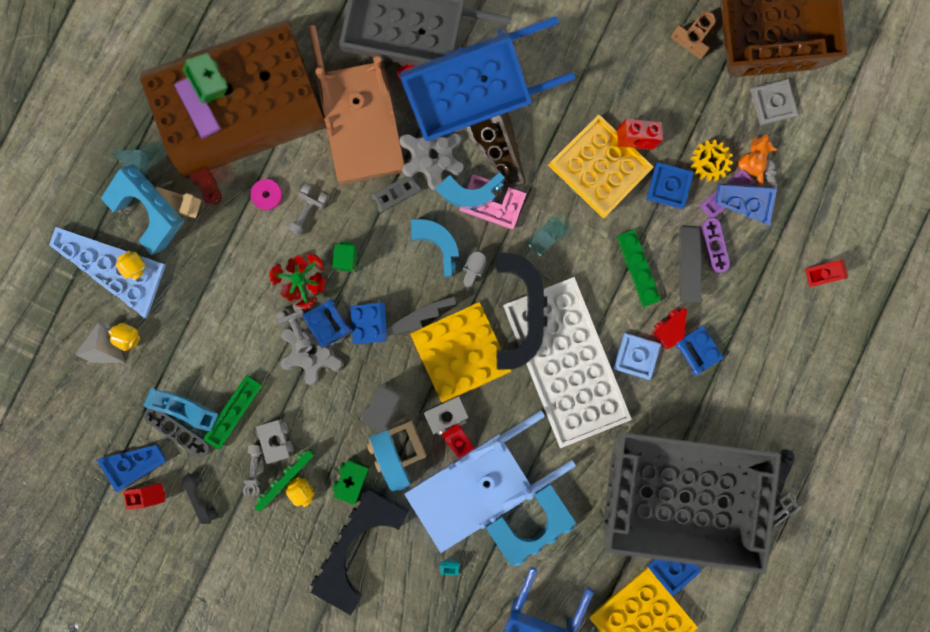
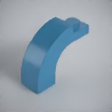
[436,172,505,209]
[411,219,459,277]
[144,388,218,432]
[369,430,412,491]

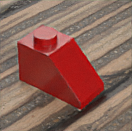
[122,483,165,510]

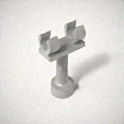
[287,183,329,236]
[275,301,312,354]
[243,445,263,497]

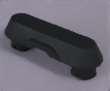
[775,449,795,501]
[182,472,218,524]

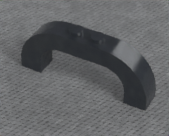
[496,253,548,370]

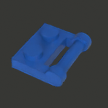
[303,299,352,349]
[675,326,724,376]

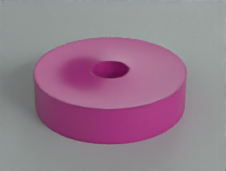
[251,179,282,211]

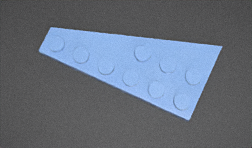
[49,227,166,318]

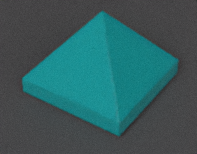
[440,557,460,575]

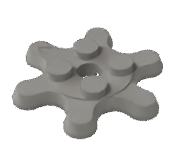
[400,133,464,190]
[280,325,345,385]

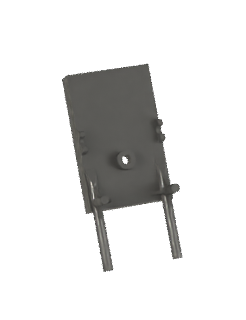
[339,0,512,79]

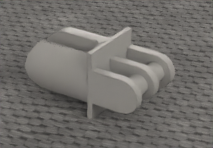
[463,252,486,287]
[772,491,801,529]

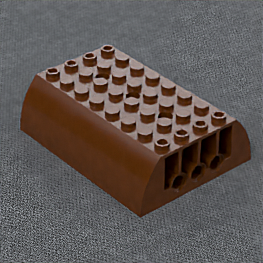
[720,0,847,77]
[140,19,327,179]

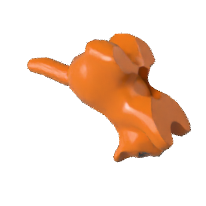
[738,134,777,186]

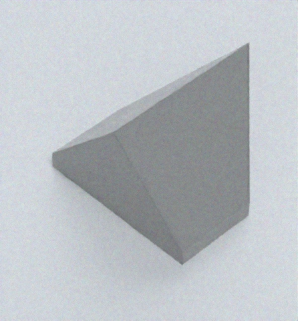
[76,323,126,363]

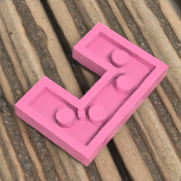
[460,174,526,230]

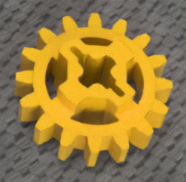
[690,140,733,182]

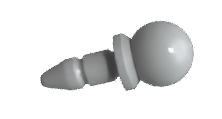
[763,160,777,193]

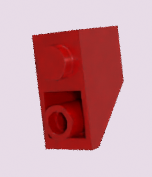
[651,307,687,350]

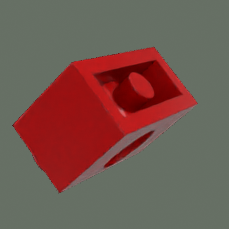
[617,119,663,150]

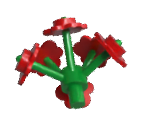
[269,254,326,309]

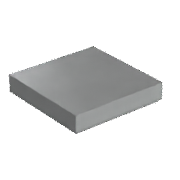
[750,79,798,126]

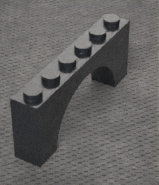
[310,488,409,616]

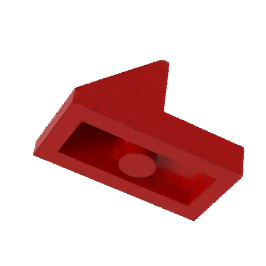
[805,259,849,287]
[442,424,474,458]

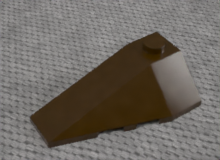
[467,112,526,189]

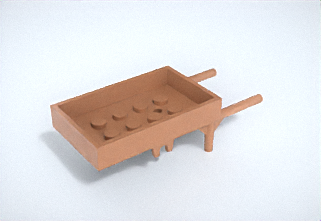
[308,25,404,185]

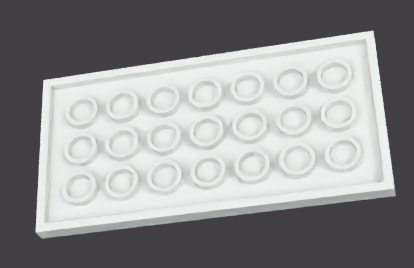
[503,277,632,448]

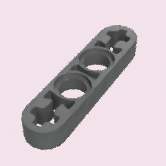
[144,409,211,457]

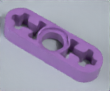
[701,218,730,273]

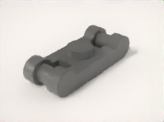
[371,175,423,213]

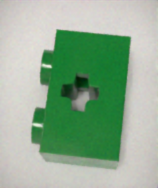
[183,53,227,104]
[332,241,358,272]
[332,459,370,505]

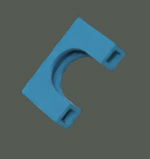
[101,164,185,255]
[486,483,576,567]

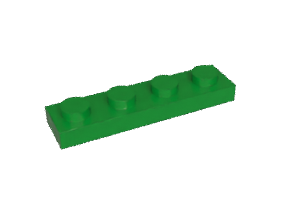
[616,229,661,308]
[203,375,263,450]
[254,449,316,512]

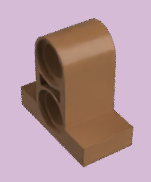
[671,12,715,60]

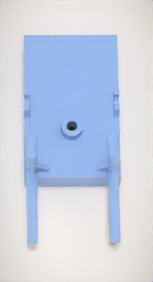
[405,411,576,553]

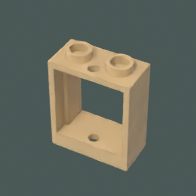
[367,420,427,474]

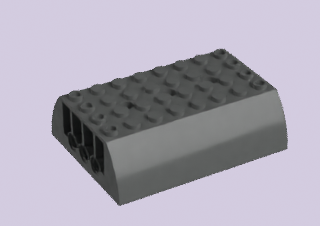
[603,433,781,574]

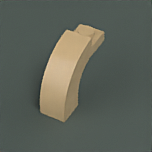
[156,187,201,218]

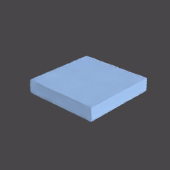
[613,333,661,380]

